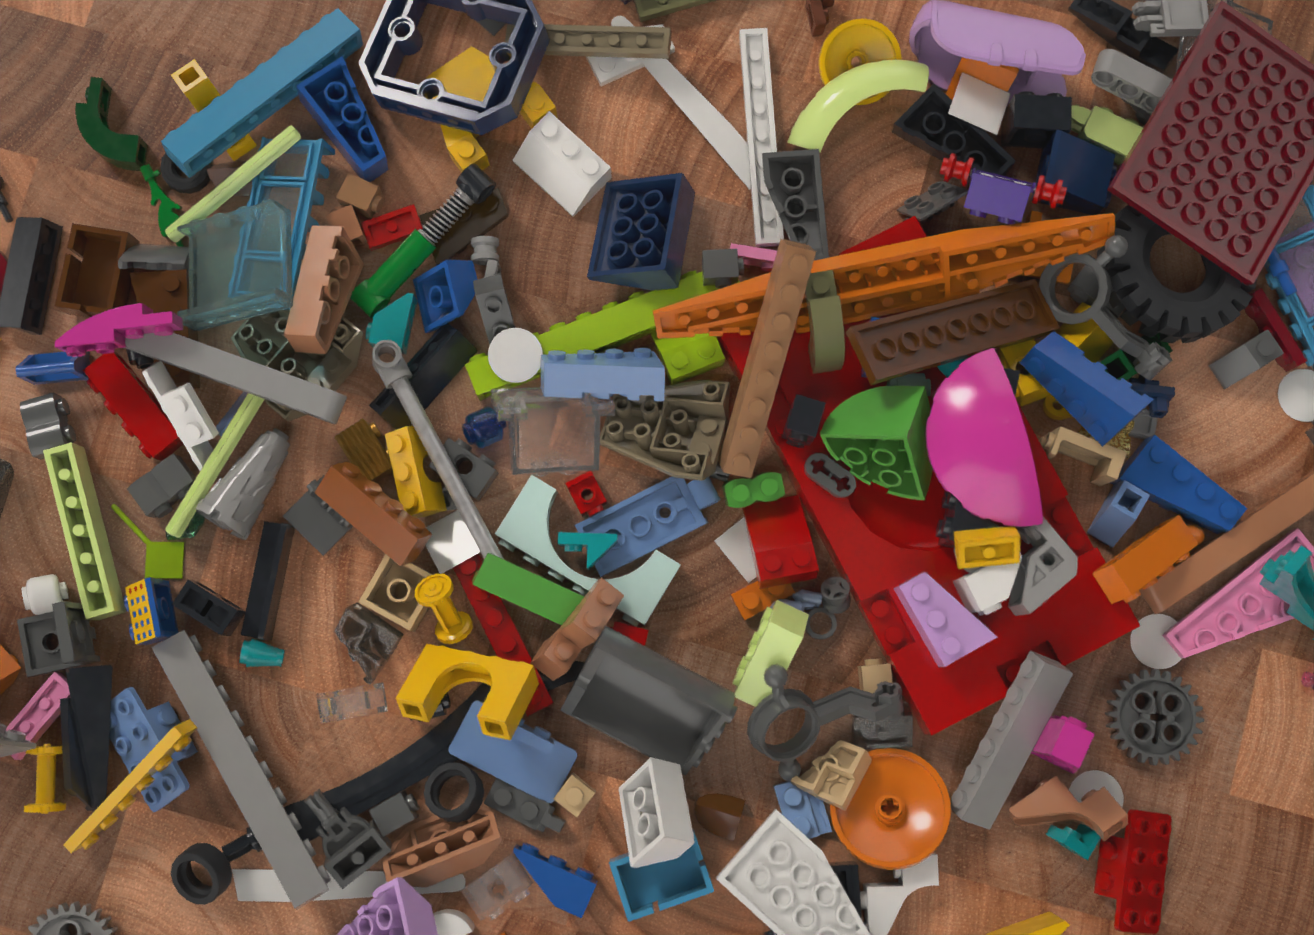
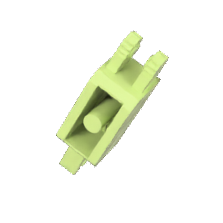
[1071,105,1143,165]

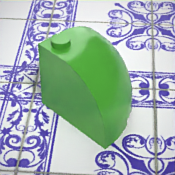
[820,386,933,501]

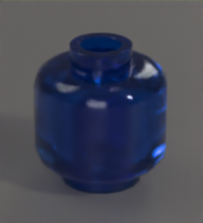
[462,406,507,448]

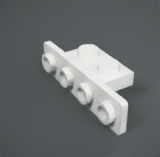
[142,361,219,471]

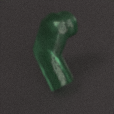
[166,511,205,541]

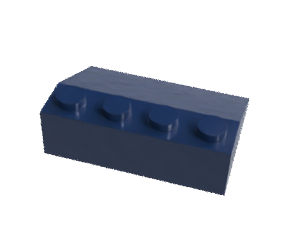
[587,173,695,290]

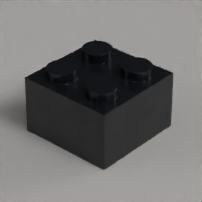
[1001,91,1072,149]

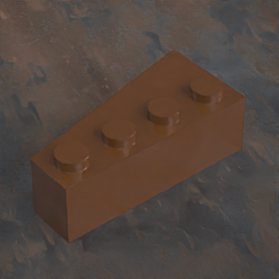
[129,269,200,389]

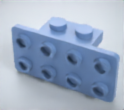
[109,687,198,812]
[449,700,577,804]

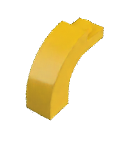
[171,59,257,161]

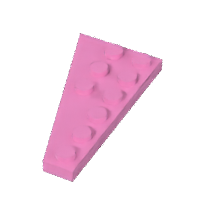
[1162,528,1314,658]

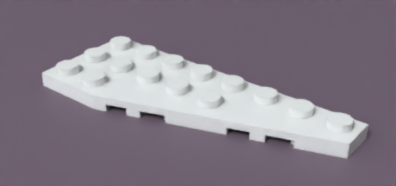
[716,808,870,935]

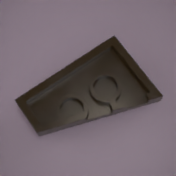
[419,188,509,265]

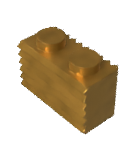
[334,418,393,483]

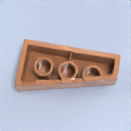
[284,225,364,354]

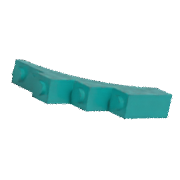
[1259,545,1314,640]

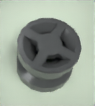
[821,577,851,614]

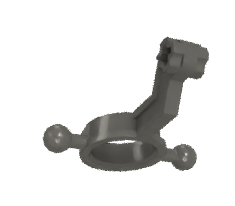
[1036,235,1172,380]
[747,664,904,781]

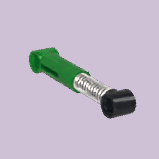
[350,164,496,318]

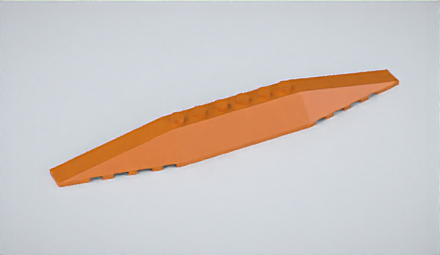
[653,213,1115,339]

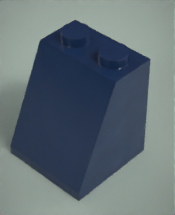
[1031,129,1117,215]

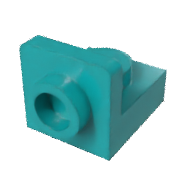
[1046,823,1101,860]

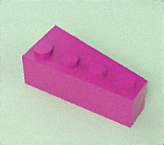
[1031,715,1095,774]

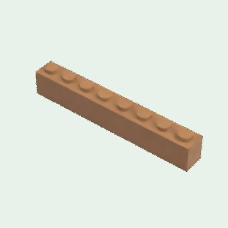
[718,238,816,478]

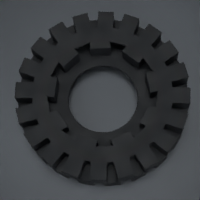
[1097,205,1257,343]

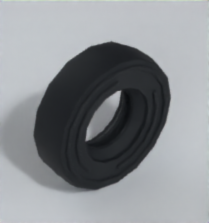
[160,152,213,194]

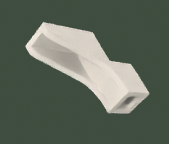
[860,853,939,935]

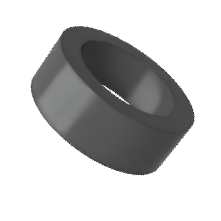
[805,607,837,640]

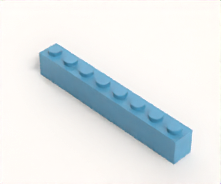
[161,8,363,178]

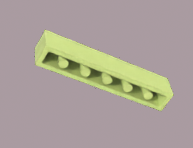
[43,442,126,620]

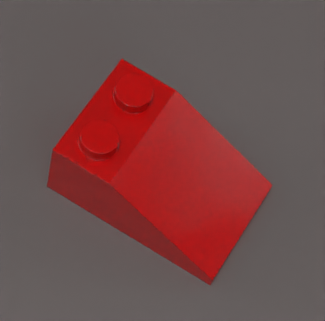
[742,495,819,589]

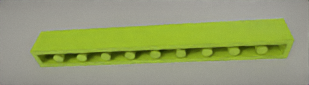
[465,270,740,401]

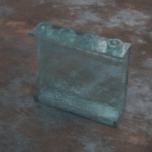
[177,199,293,331]

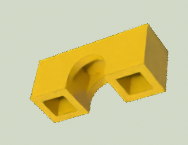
[385,426,447,518]

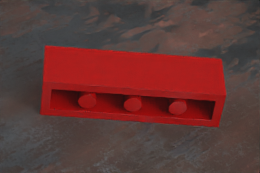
[83,352,183,461]

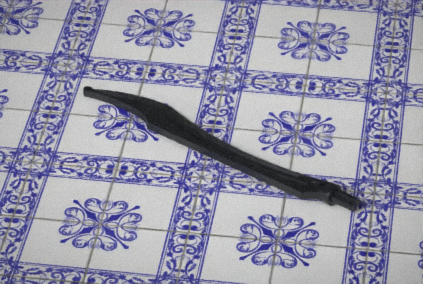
[221,661,585,863]

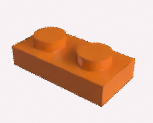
[730,580,795,621]

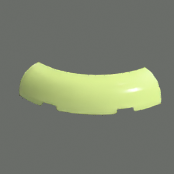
[787,60,929,153]

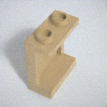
[1039,426,1127,486]

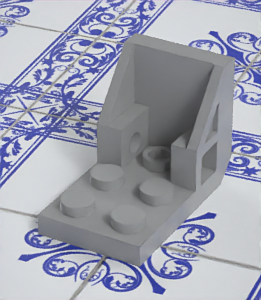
[1008,517,1078,616]

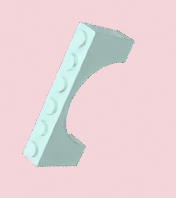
[495,475,681,627]

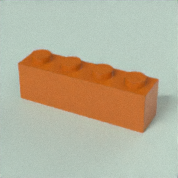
[1092,514,1198,604]

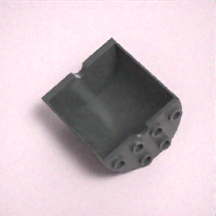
[560,626,737,776]

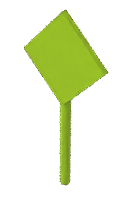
[111,504,185,579]

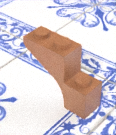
[530,577,624,681]
[1008,775,1128,841]

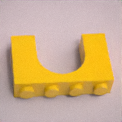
[396,644,539,741]

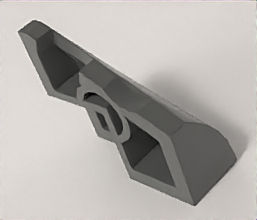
[118,244,195,271]

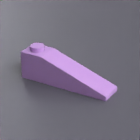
[337,877,438,935]

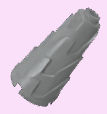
[195,428,290,540]

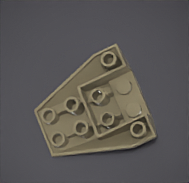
[231,308,363,422]
[598,380,730,481]

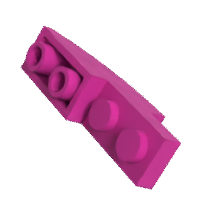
[55,303,183,357]

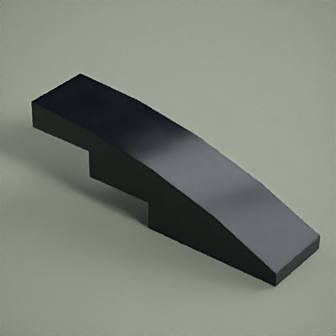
[1069,0,1178,74]

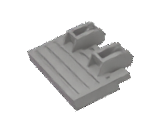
[1132,0,1209,37]

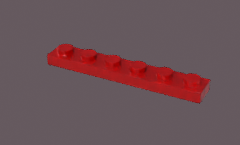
[453,553,554,717]

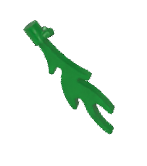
[140,164,195,246]

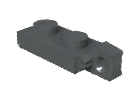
[483,778,566,833]

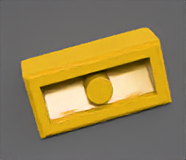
[954,526,1020,569]

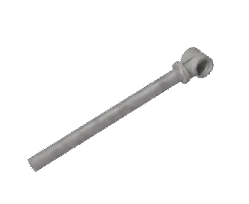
[372,340,504,559]

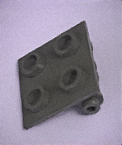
[896,181,968,225]
[283,475,353,556]

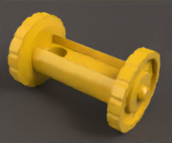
[414,573,473,644]
[24,743,66,814]

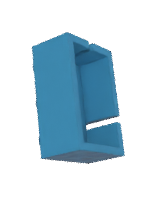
[609,829,714,922]

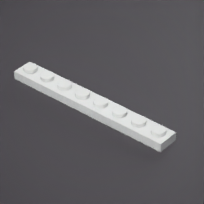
[739,28,784,247]

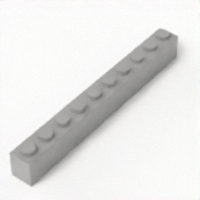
[151,630,331,910]

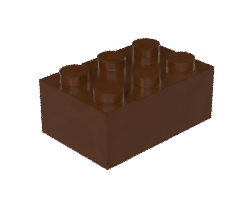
[54,223,140,318]

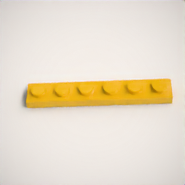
[63,719,198,853]

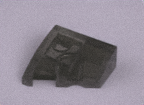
[334,602,403,685]

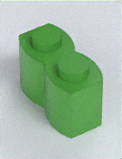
[722,472,785,508]

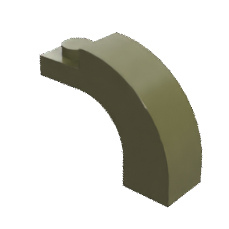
[805,270,845,374]

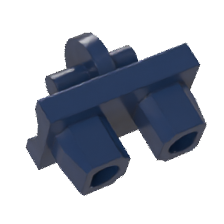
[1129,374,1175,418]

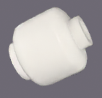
[21,574,69,615]

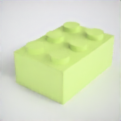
[732,599,809,707]

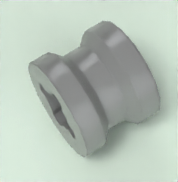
[471,236,499,265]

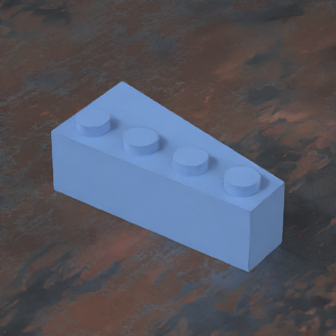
[541,348,665,402]

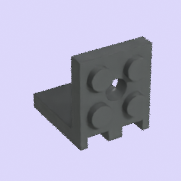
[17,601,100,677]

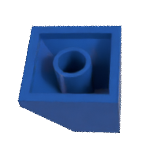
[413,260,477,333]

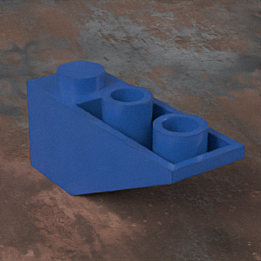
[513,843,598,918]

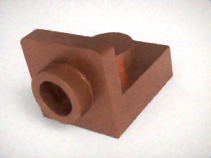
[805,0,835,37]

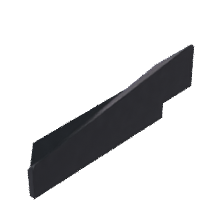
[60,665,113,811]

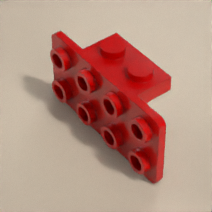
[1094,809,1172,934]

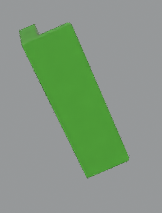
[472,553,585,625]

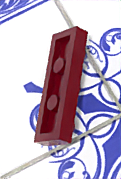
[1244,288,1307,372]

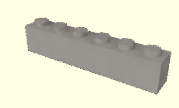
[950,650,1073,830]

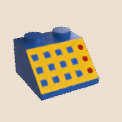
[124,577,179,645]

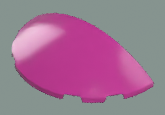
[926,348,1043,527]

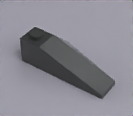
[762,149,829,261]

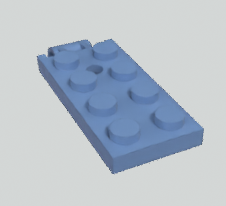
[575,476,721,577]

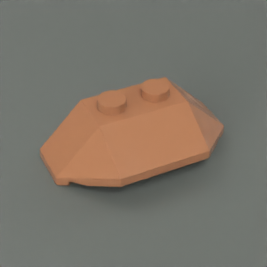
[381,804,502,887]

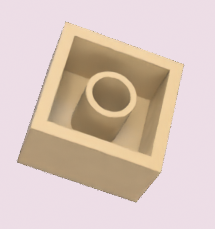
[359,554,433,632]

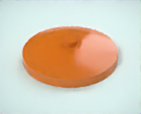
[830,748,951,870]

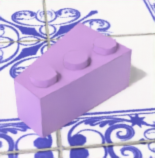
[893,572,997,667]

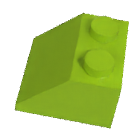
[650,331,725,385]

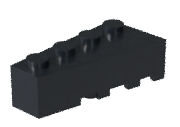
[892,84,1016,176]

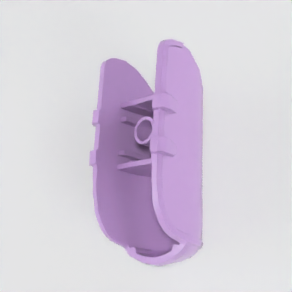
[909,0,1086,107]

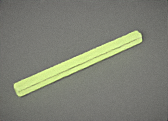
[165,125,301,242]
[165,393,265,538]

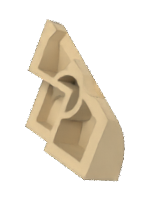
[791,740,872,811]

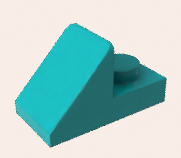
[558,532,618,570]

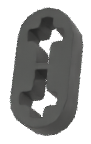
[804,453,856,498]

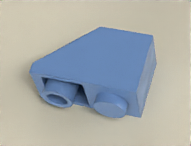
[1086,480,1150,548]

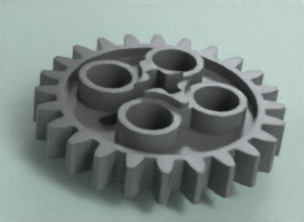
[1105,669,1204,766]

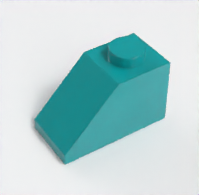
[366,293,418,354]

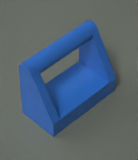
[16,351,90,385]

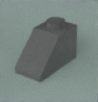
[1209,329,1284,389]

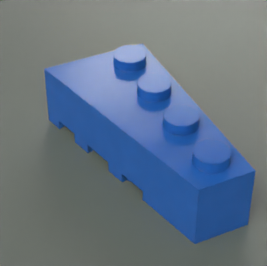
[296,56,389,182]
[1020,331,1154,447]
[1110,435,1248,534]

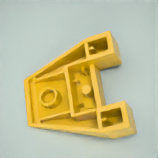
[426,46,558,173]

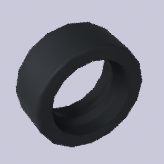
[424,762,484,823]
[171,843,232,905]

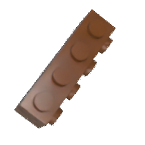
[315,461,432,567]

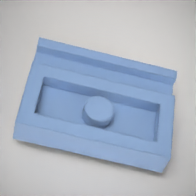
[773,781,832,839]

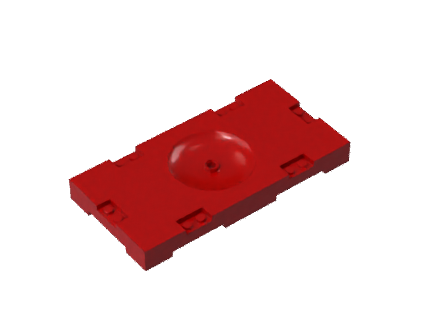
[716,216,1140,736]

